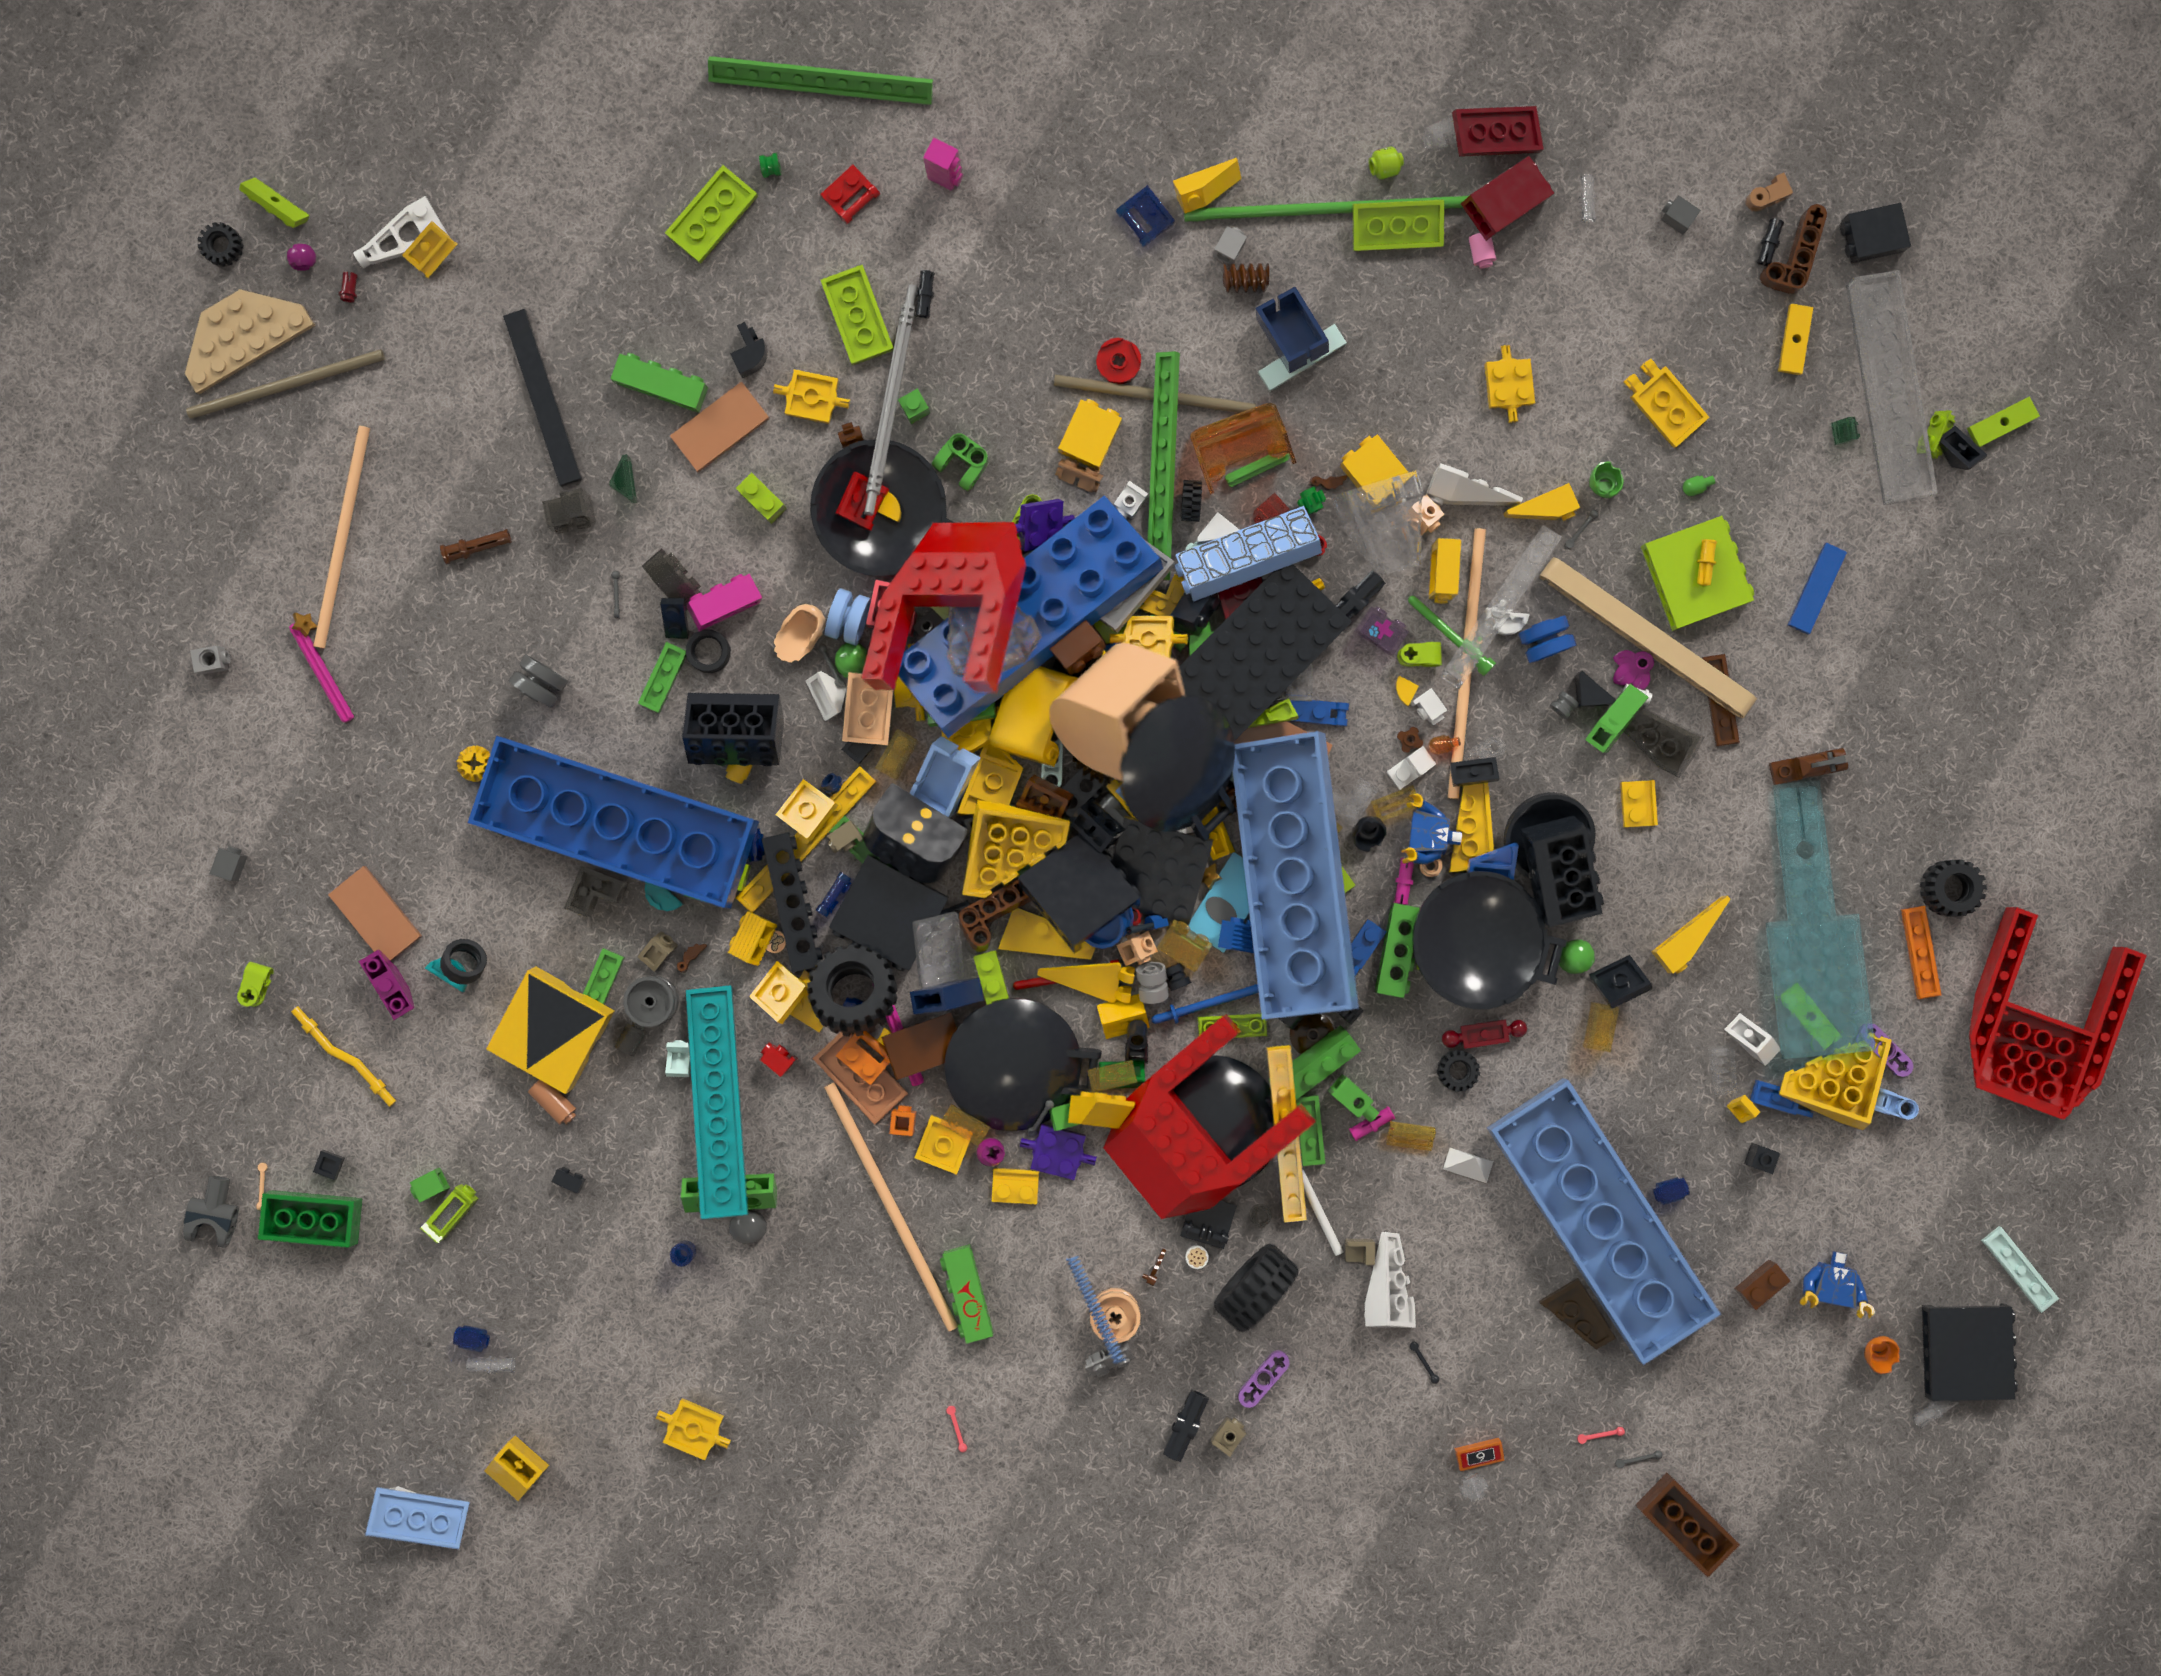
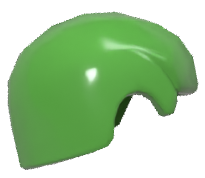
[1589,461,1624,498]
[835,643,868,678]
[1559,939,1595,974]

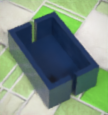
[1255,287,1329,374]

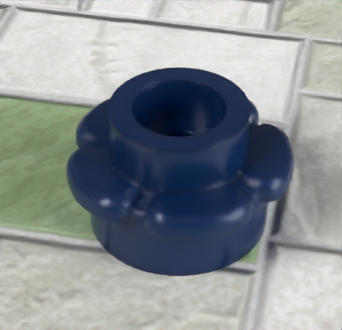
[821,773,842,794]

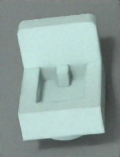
[665,1040,691,1077]

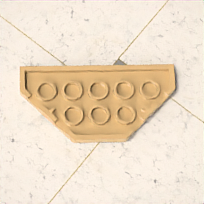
[185,290,315,394]

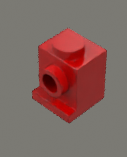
[760,1042,798,1077]

